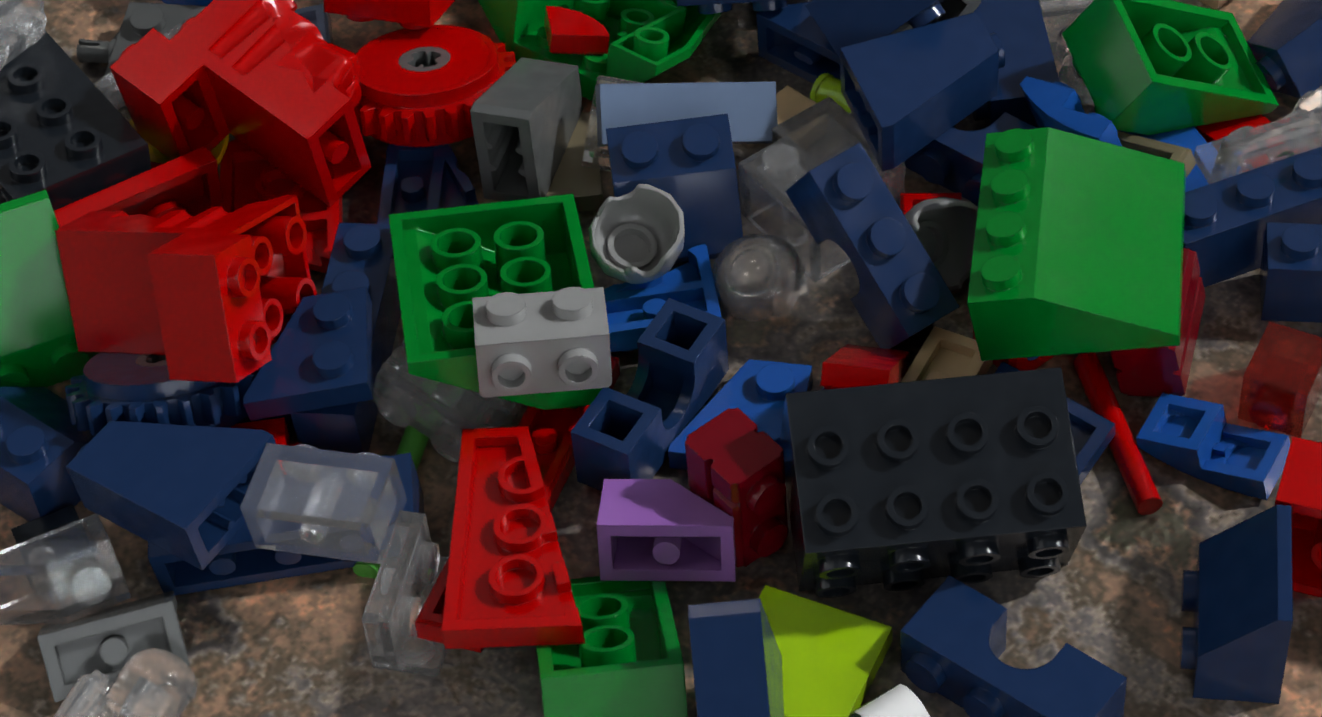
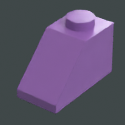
[596,479,736,582]

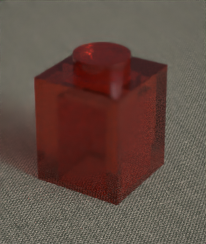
[1238,321,1322,438]

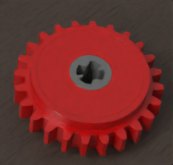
[354,25,516,147]

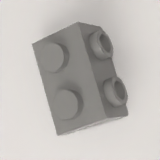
[472,287,612,398]

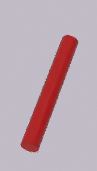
[1073,352,1163,515]

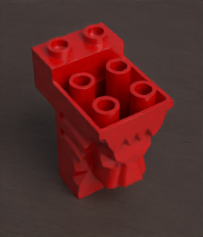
[110,0,371,207]
[55,195,317,383]

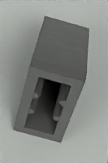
[470,57,583,201]

